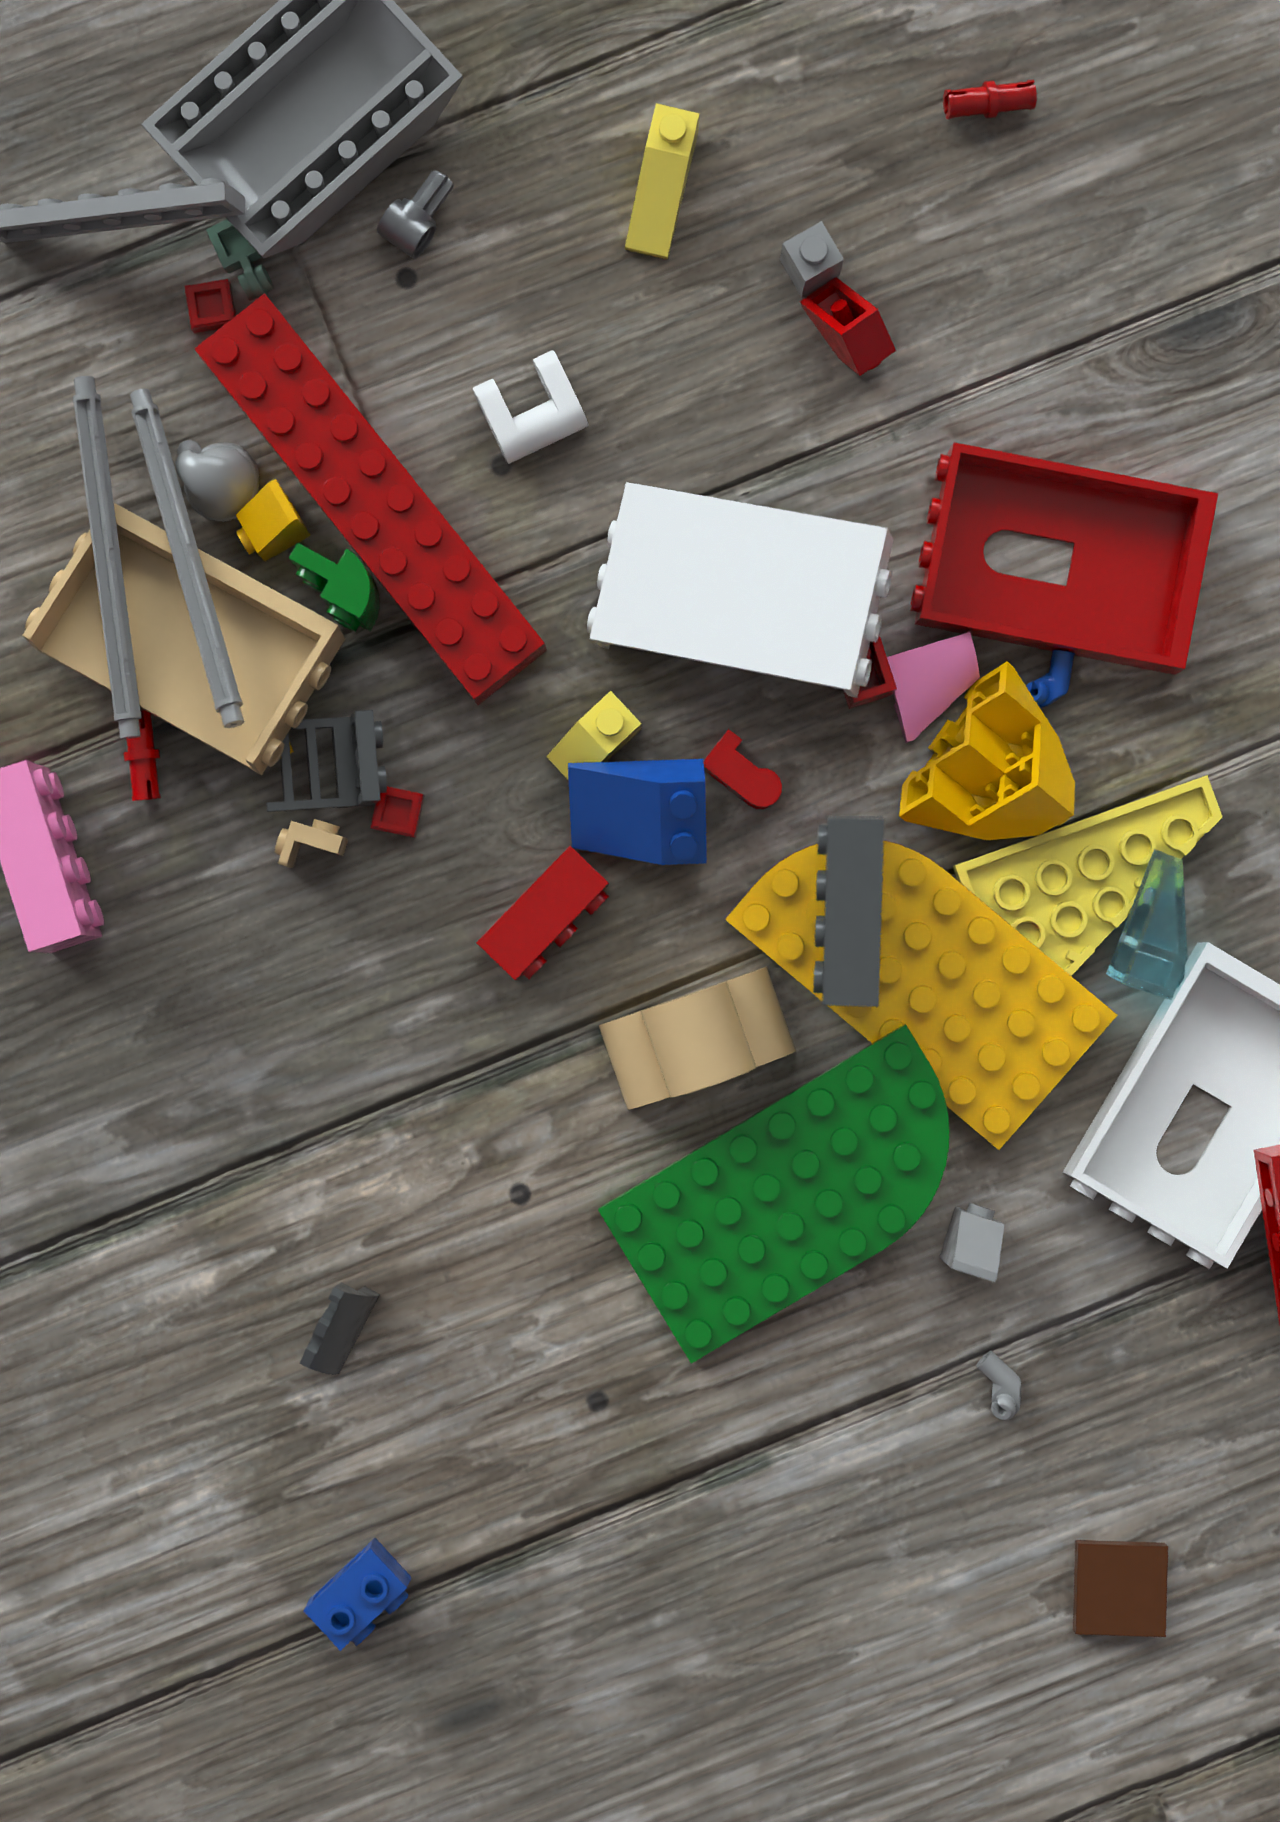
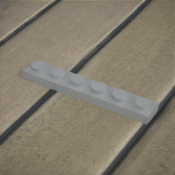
[0,178,245,243]

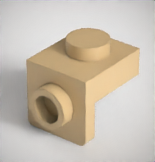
[275,819,348,868]

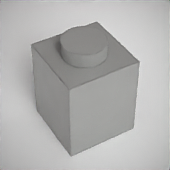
[779,221,844,297]

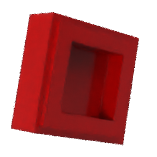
[184,279,236,333]
[371,786,425,838]

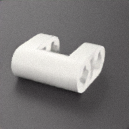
[472,350,589,464]

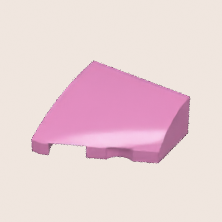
[887,632,980,743]

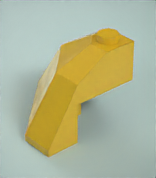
[899,661,1075,840]

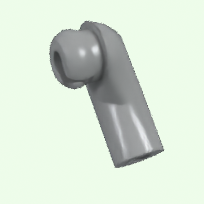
[976,1350,1021,1421]

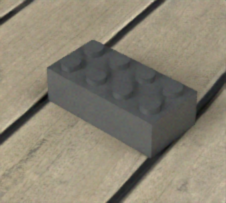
[814,815,884,1007]

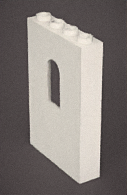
[1063,942,1280,1269]

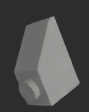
[939,1203,1005,1282]

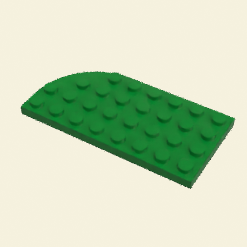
[598,1024,950,1364]

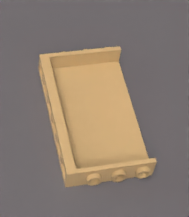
[22,503,345,775]

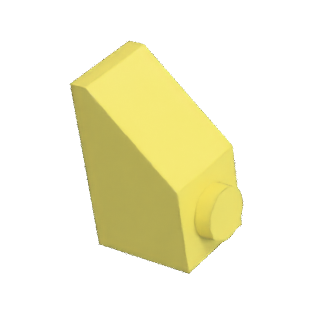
[546,691,642,781]

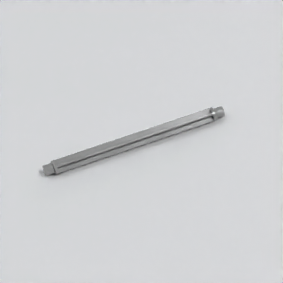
[73,376,142,739]
[130,389,244,728]

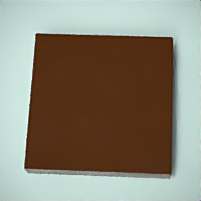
[1073,1540,1168,1637]

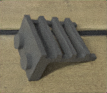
[266,710,387,812]

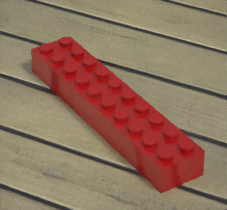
[194,293,547,705]

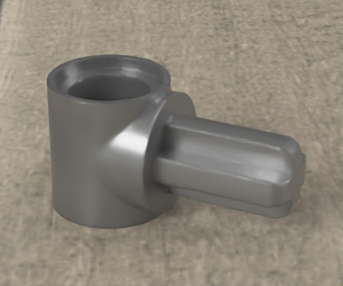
[377,170,454,259]

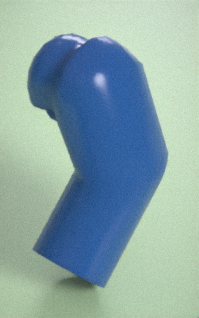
[1026,650,1075,708]

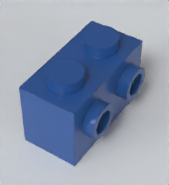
[303,1538,411,1651]

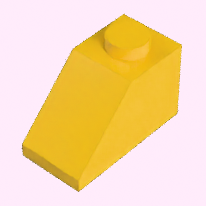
[236,479,311,561]

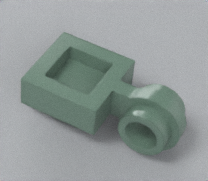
[206,219,274,301]

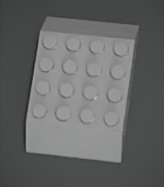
[141,0,463,259]

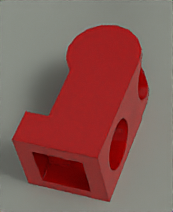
[703,729,782,810]

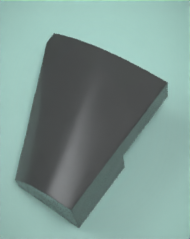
[300,1282,380,1375]

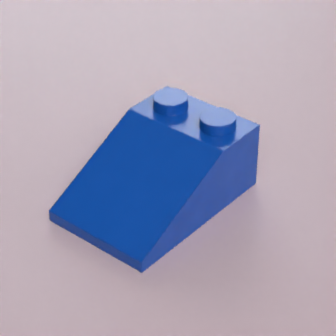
[568,759,707,865]

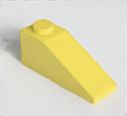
[625,103,700,260]

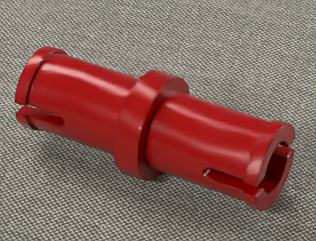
[943,80,1037,120]
[123,710,161,801]

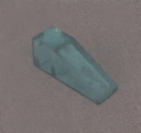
[1106,849,1188,1000]

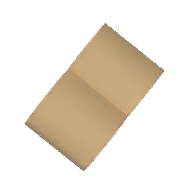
[598,967,796,1110]

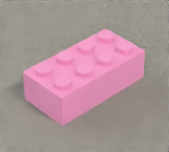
[0,760,104,953]

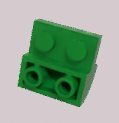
[289,542,380,632]

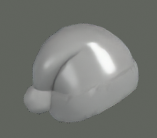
[175,440,260,522]

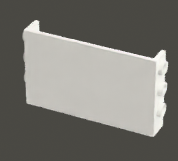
[587,482,894,698]

